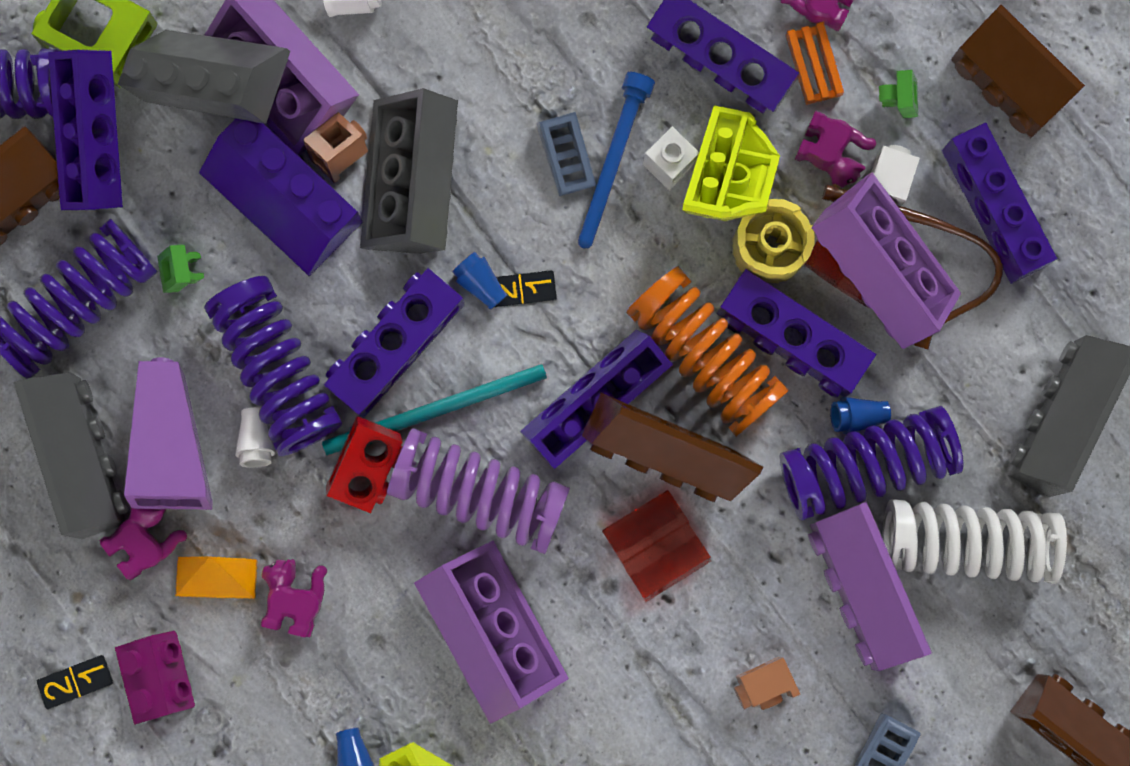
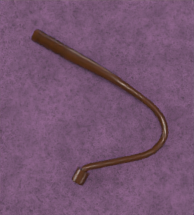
[822,185,1003,349]

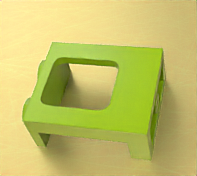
[31,0,158,88]

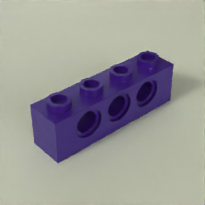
[646,0,801,114]
[48,50,123,211]
[941,122,1058,284]
[324,268,465,418]
[716,269,877,398]
[520,329,673,469]

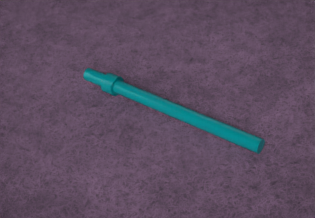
[321,364,547,456]

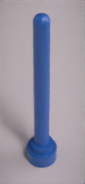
[578,72,655,249]

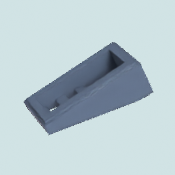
[536,112,596,196]
[855,713,921,766]

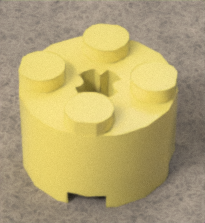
[733,199,815,283]

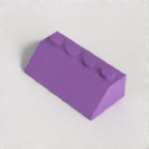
[204,0,359,155]
[811,172,961,349]
[808,502,932,671]
[414,541,569,724]

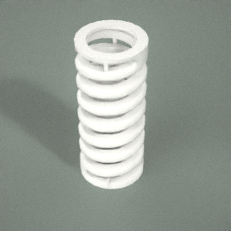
[882,500,1067,584]

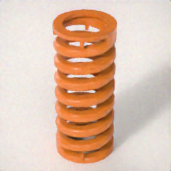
[626,266,789,437]

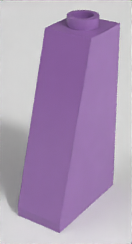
[124,357,213,510]

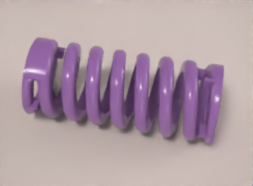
[387,428,570,554]

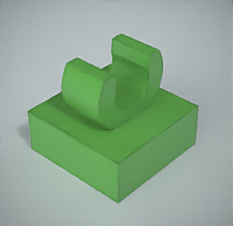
[879,70,918,118]
[157,245,204,293]

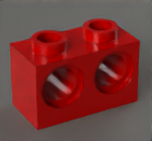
[326,416,403,514]

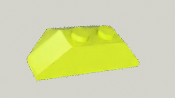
[682,105,780,221]

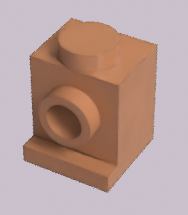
[303,112,368,183]
[734,657,800,710]

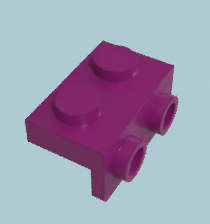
[114,631,195,725]

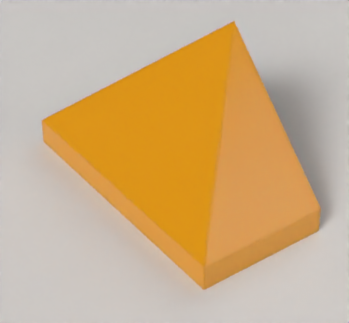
[175,556,258,599]

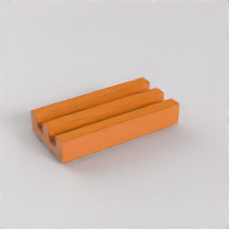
[786,22,844,105]

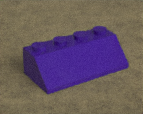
[199,118,362,277]

